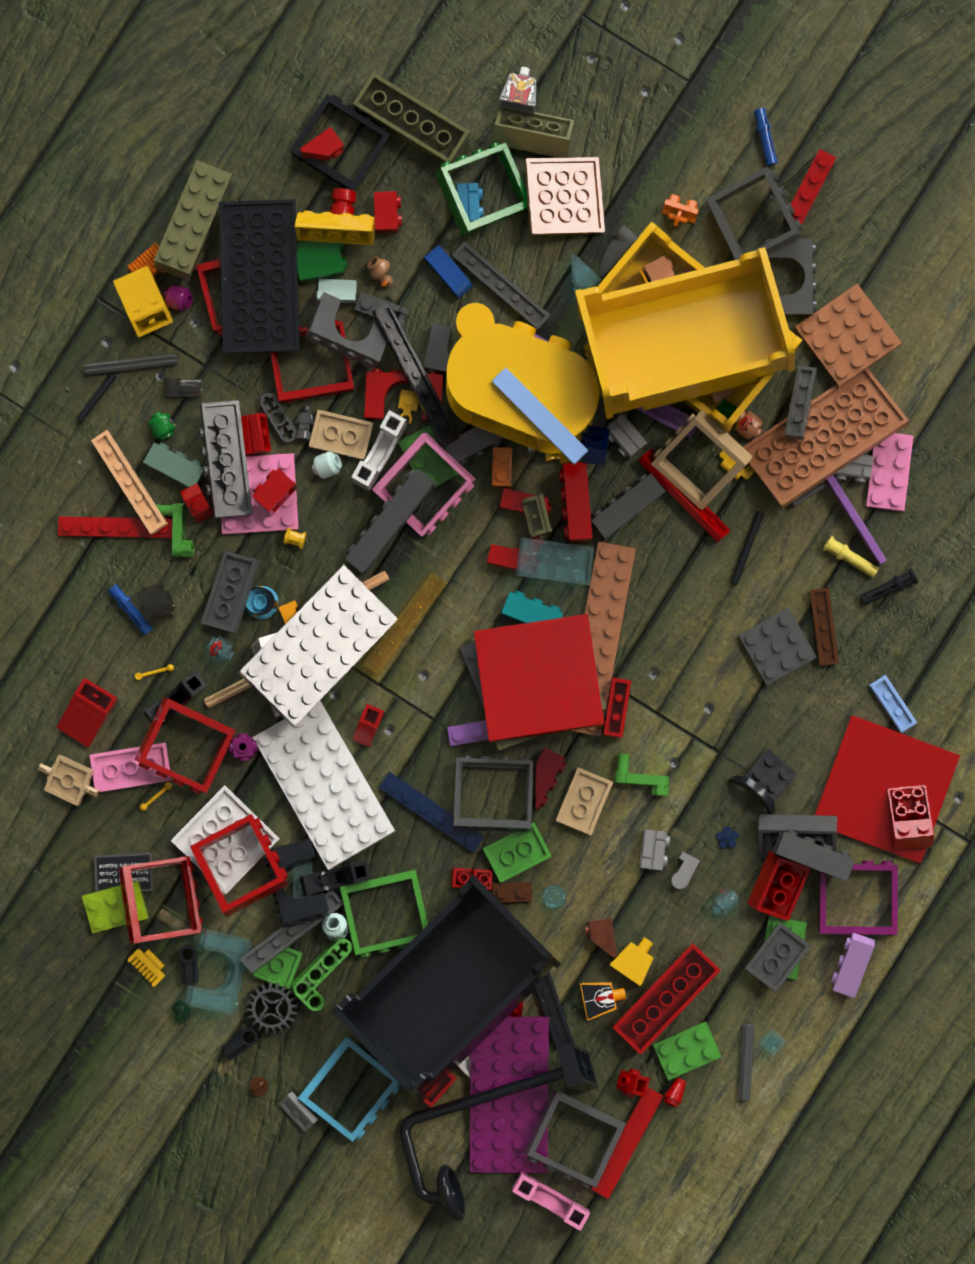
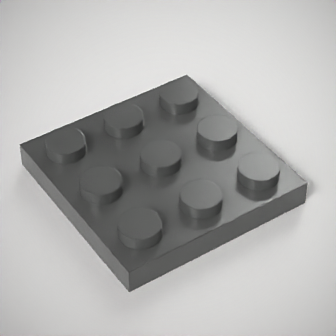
[738,608,817,686]

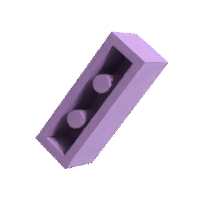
[831,933,875,998]

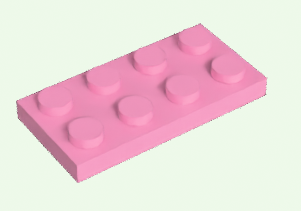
[866,433,913,512]
[90,742,172,792]

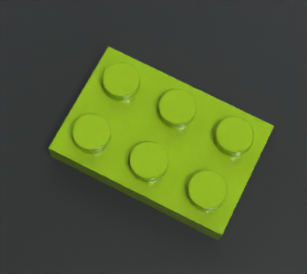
[82,881,149,934]

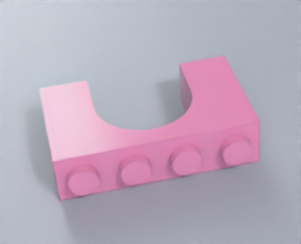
[512,1172,590,1231]

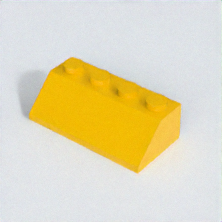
[295,211,375,245]

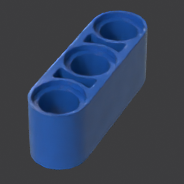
[424,245,473,299]

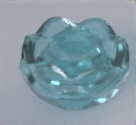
[542,885,567,909]

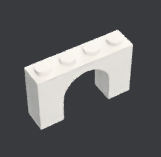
[351,410,407,492]

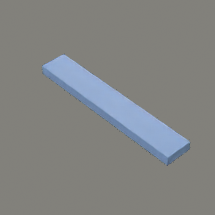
[492,368,588,465]

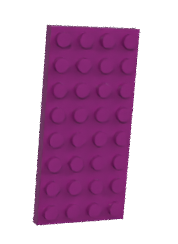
[470,1016,549,1173]

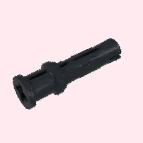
[860,568,918,605]

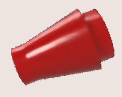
[663,1078,687,1108]

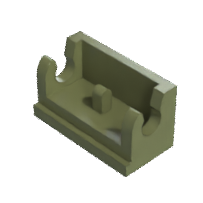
[522,494,552,538]

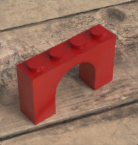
[364,369,443,422]
[487,488,552,575]

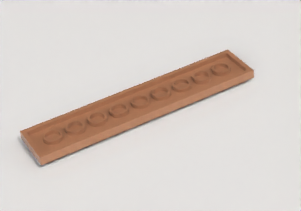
[571,542,636,737]

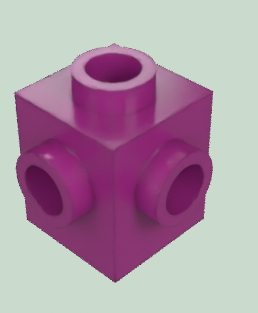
[230,733,258,761]

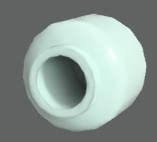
[312,451,342,479]
[322,913,349,941]

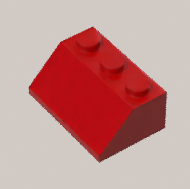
[747,850,811,921]

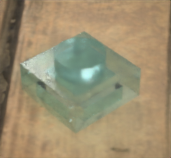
[759,1029,786,1056]

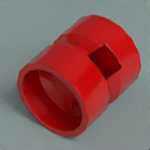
[330,188,357,216]

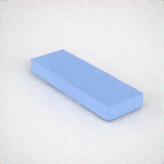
[869,675,917,733]

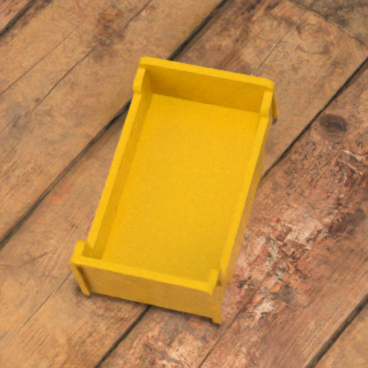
[575,247,795,419]

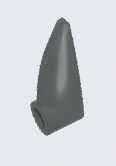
[599,226,638,279]

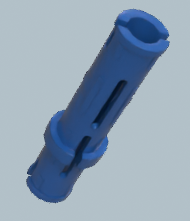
[753,108,778,166]
[108,584,153,636]

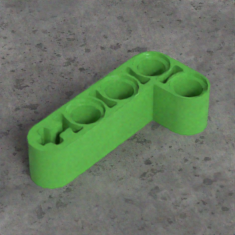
[291,938,352,1011]

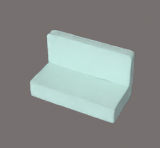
[317,279,357,303]

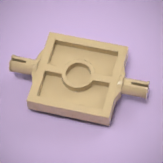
[38,755,99,806]

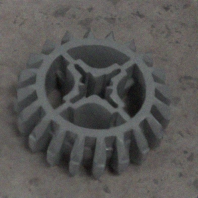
[246,982,298,1034]

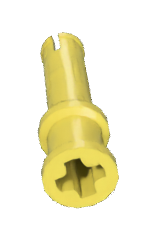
[823,535,879,578]

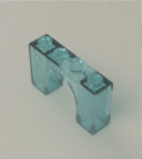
[184,928,251,1015]

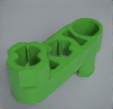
[156,503,194,557]
[614,754,669,796]

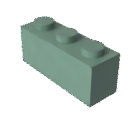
[143,442,203,487]

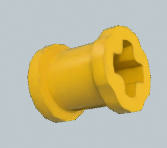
[283,528,307,549]

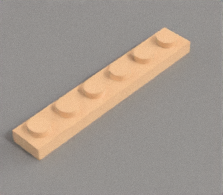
[91,430,168,535]

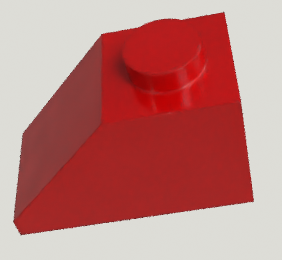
[300,127,344,161]
[180,483,213,523]

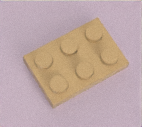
[309,410,374,460]
[556,768,613,835]

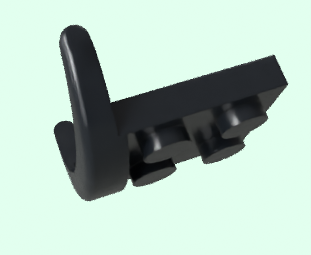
[728,749,797,815]

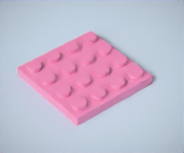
[221,453,299,535]

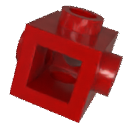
[616,1068,650,1098]

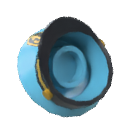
[245,586,278,619]

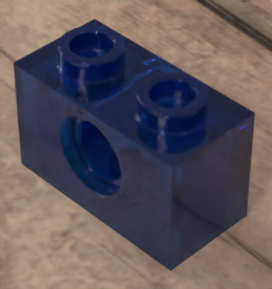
[580,425,610,466]

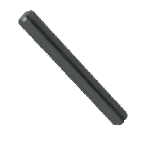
[83,354,178,375]

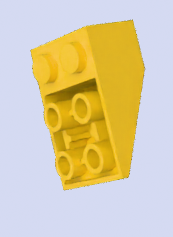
[113,265,173,338]

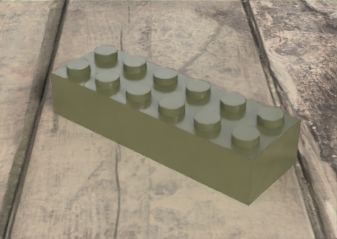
[353,72,470,163]
[154,160,232,281]

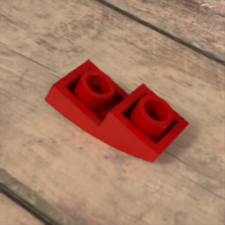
[450,868,493,890]

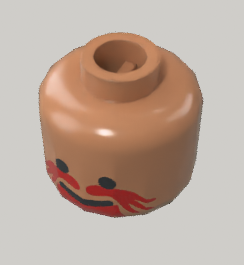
[734,411,763,440]

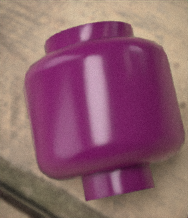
[163,284,193,311]

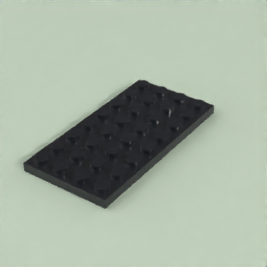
[219,199,300,354]

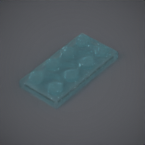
[516,538,594,585]

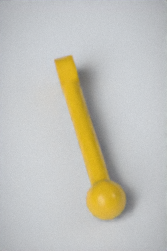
[135,664,174,680]
[140,782,172,811]

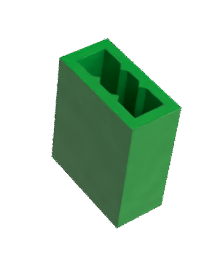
[297,241,348,284]

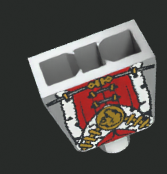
[499,67,536,114]

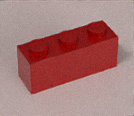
[603,677,632,739]

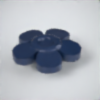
[716,826,739,848]

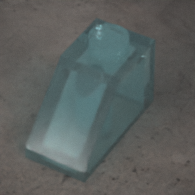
[571,254,602,293]

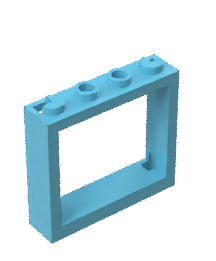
[298,1036,402,1142]

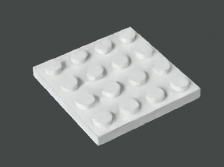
[171,785,280,894]

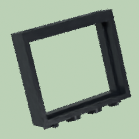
[290,94,391,192]

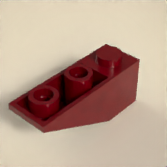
[535,747,566,810]

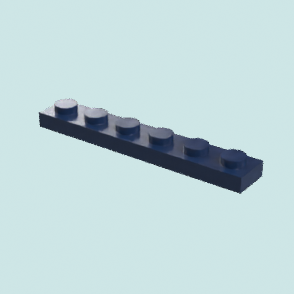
[379,772,484,853]

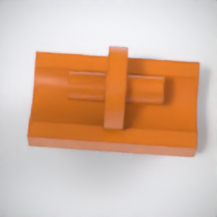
[662,194,699,227]

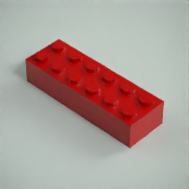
[612,943,721,1055]

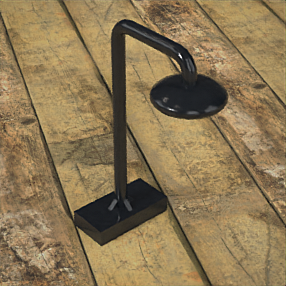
[400,1043,599,1221]

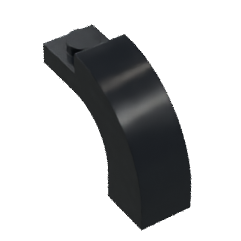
[143,671,207,723]
[299,861,371,895]

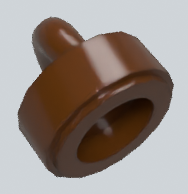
[249,1076,269,1096]

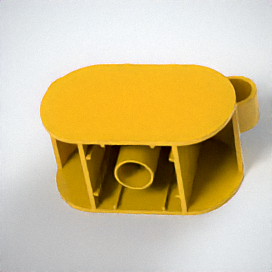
[446,303,603,454]

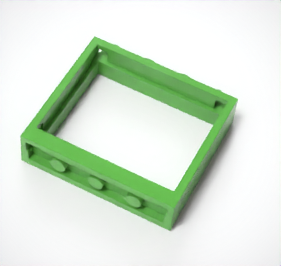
[340,870,428,958]

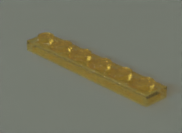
[363,572,447,676]

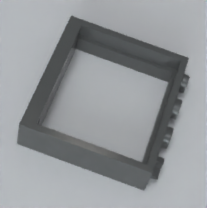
[706,167,803,260]
[454,755,533,833]
[524,1089,626,1188]

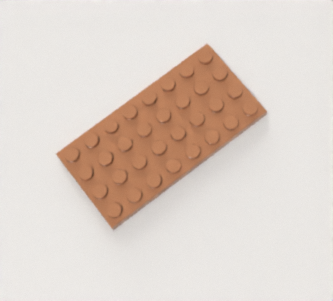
[743,369,910,509]

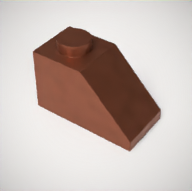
[585,918,617,957]

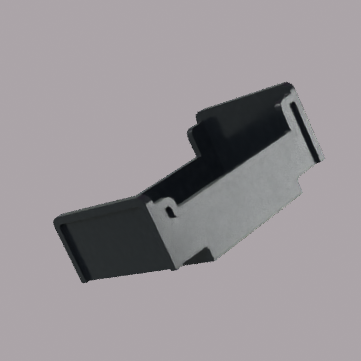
[331,875,561,1101]

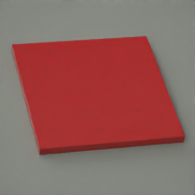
[474,614,605,743]
[815,715,960,864]

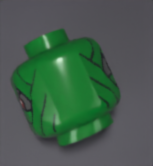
[147,411,176,441]

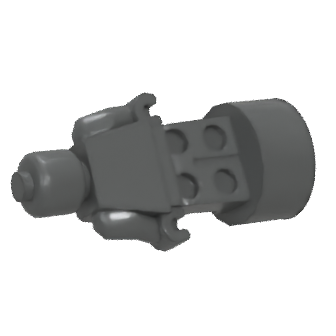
[295,405,314,443]

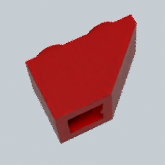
[352,704,385,747]

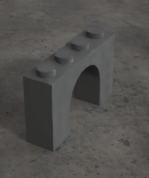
[765,238,817,317]
[305,292,387,368]
[424,323,452,377]

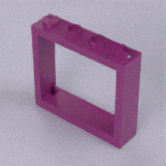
[818,861,898,935]

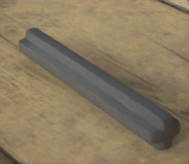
[739,1024,755,1101]

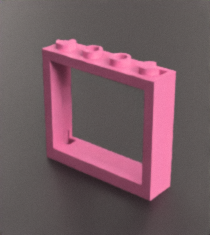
[372,432,476,536]

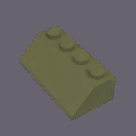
[492,108,574,158]

